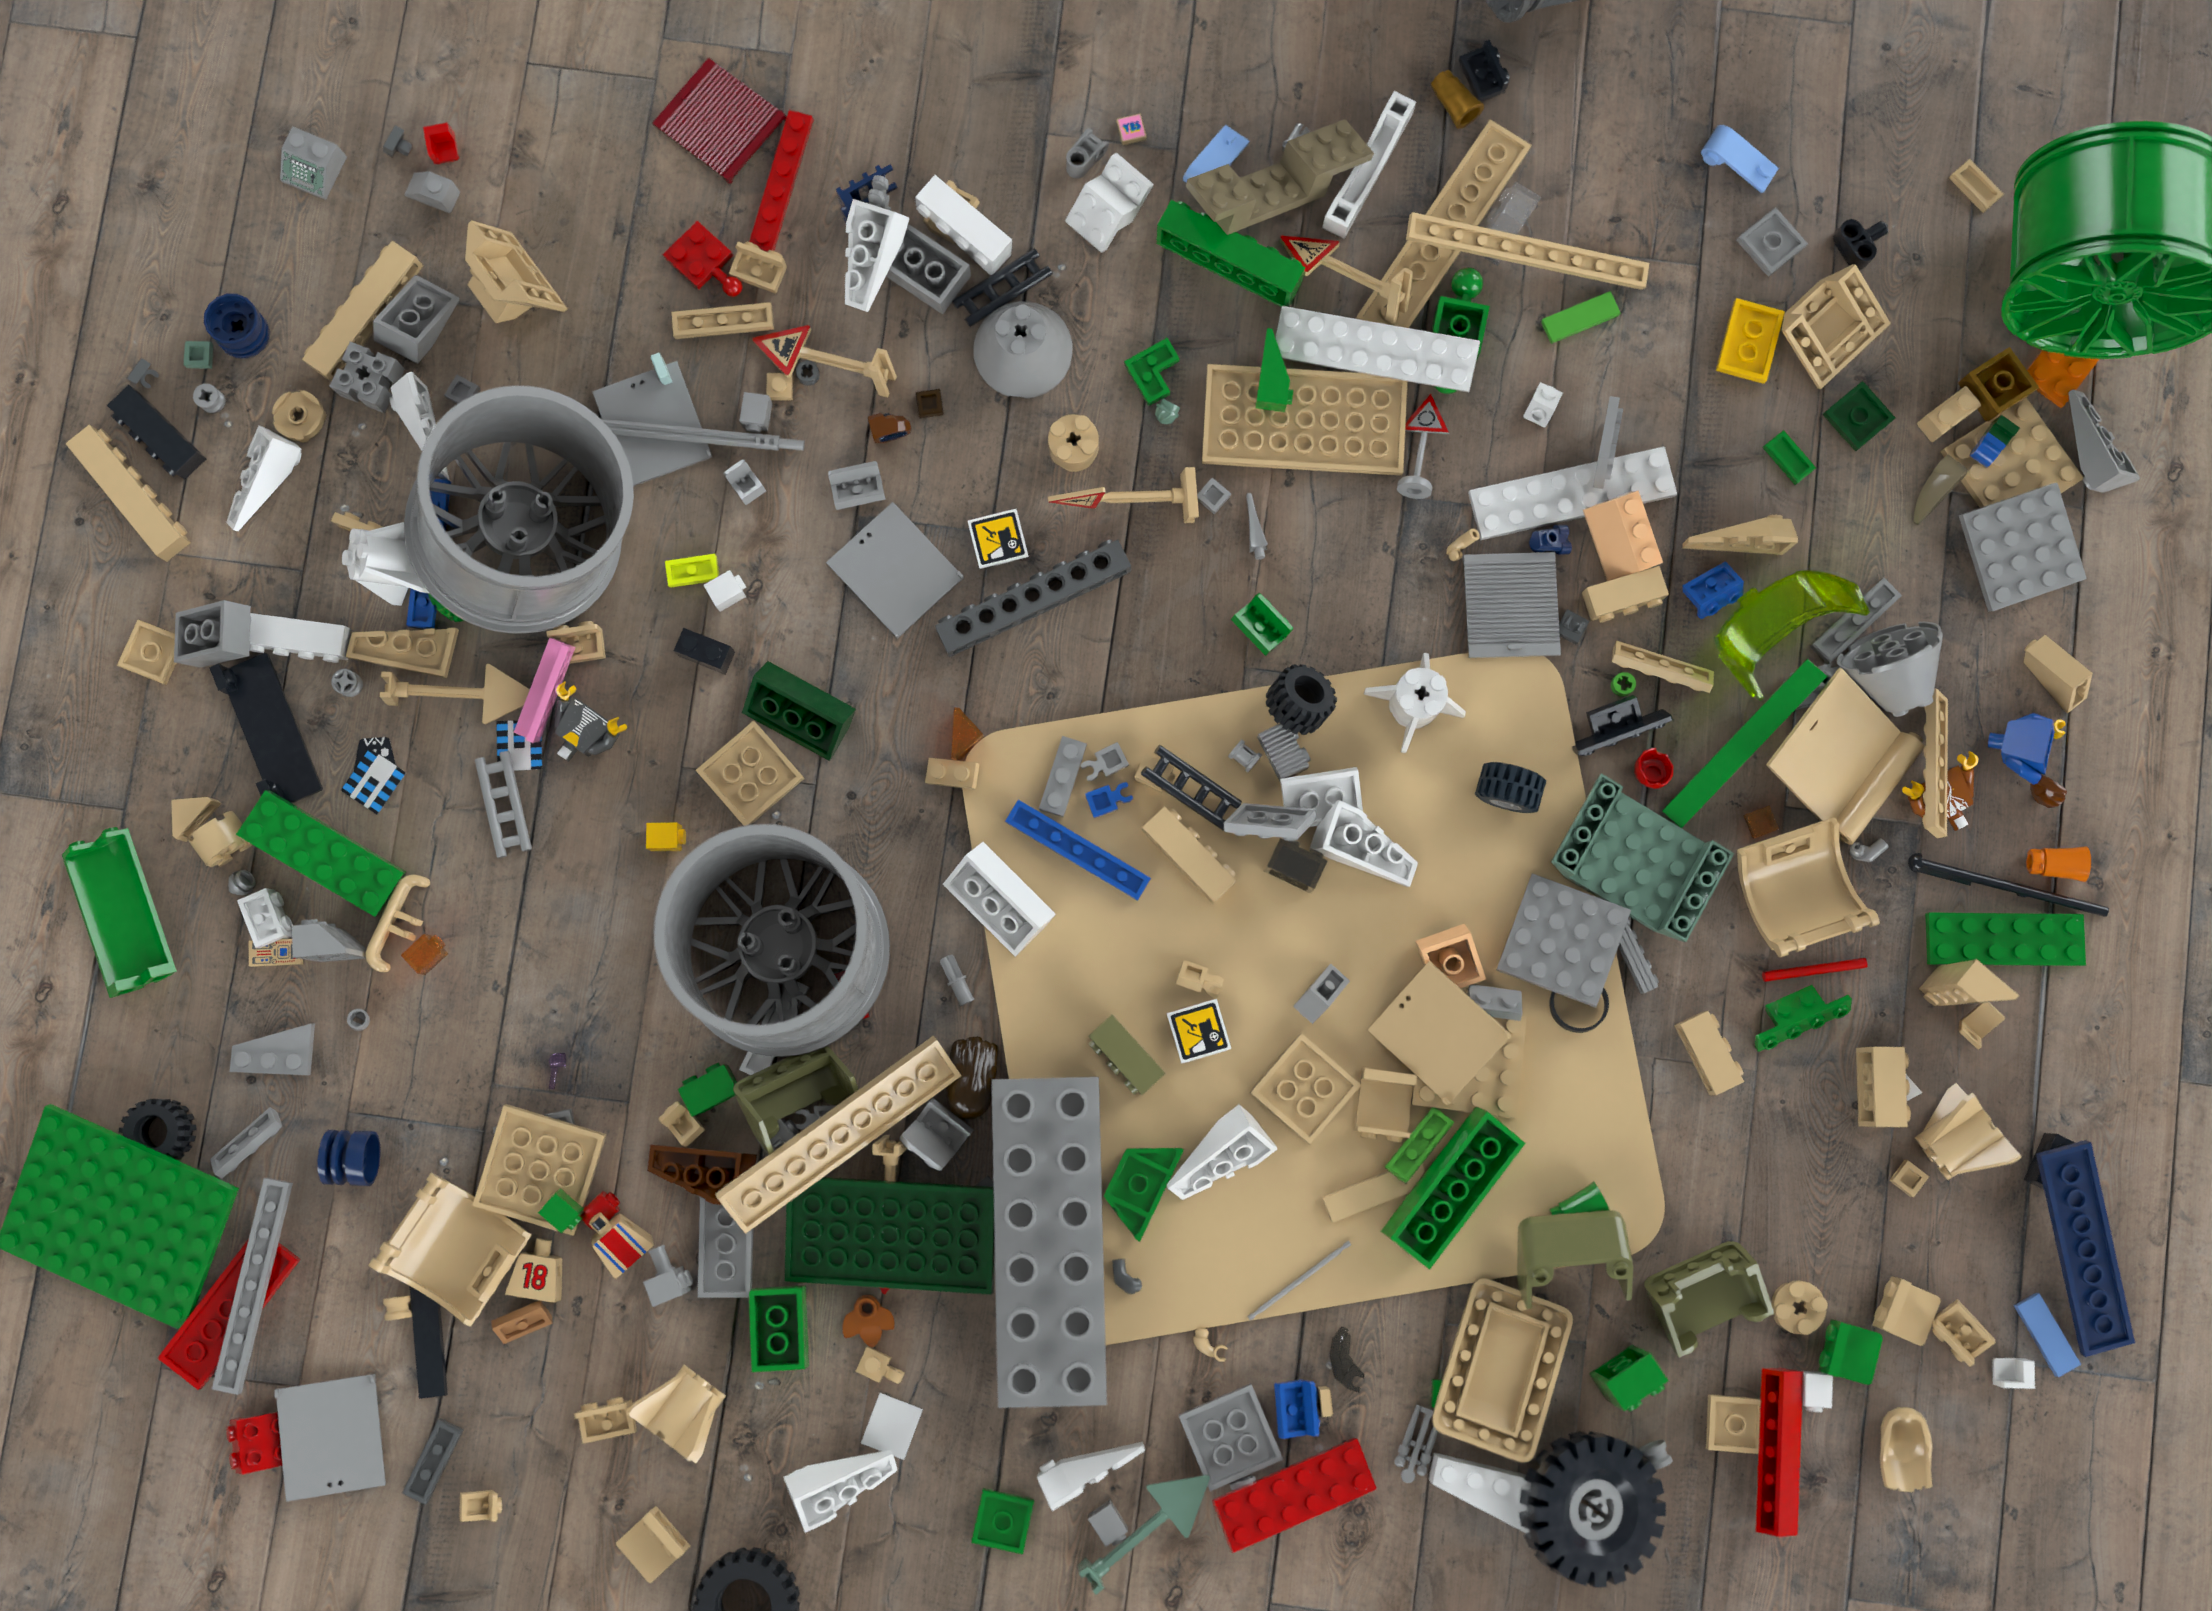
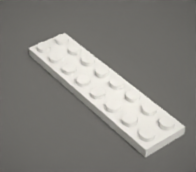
[1276,306,1480,392]
[1468,446,1677,540]

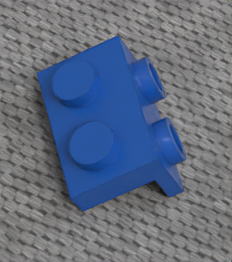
[1274,1380,1320,1439]

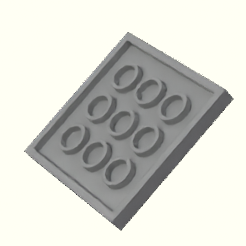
[1958,482,2087,612]
[1496,874,1631,1008]

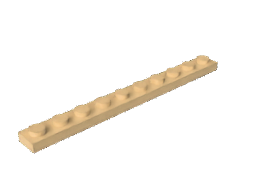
[1406,212,1649,290]

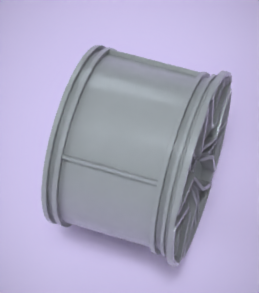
[404,386,634,634]
[654,824,890,1057]

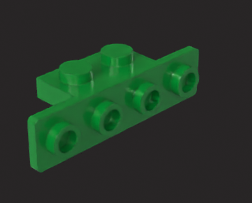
[1755,985,1852,1052]

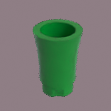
[1549,1181,1610,1215]

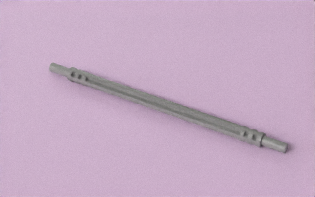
[601,419,805,451]

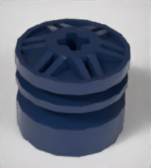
[204,294,270,358]
[317,1130,381,1186]

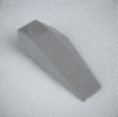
[2068,389,2140,493]

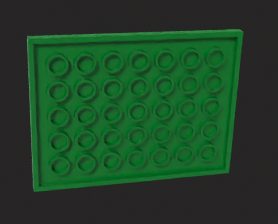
[0,1104,239,1330]

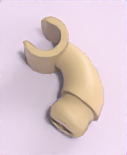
[1193,1328,1228,1362]

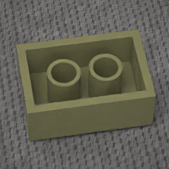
[1089,1015,1166,1095]

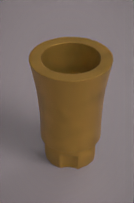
[1431,70,1484,129]

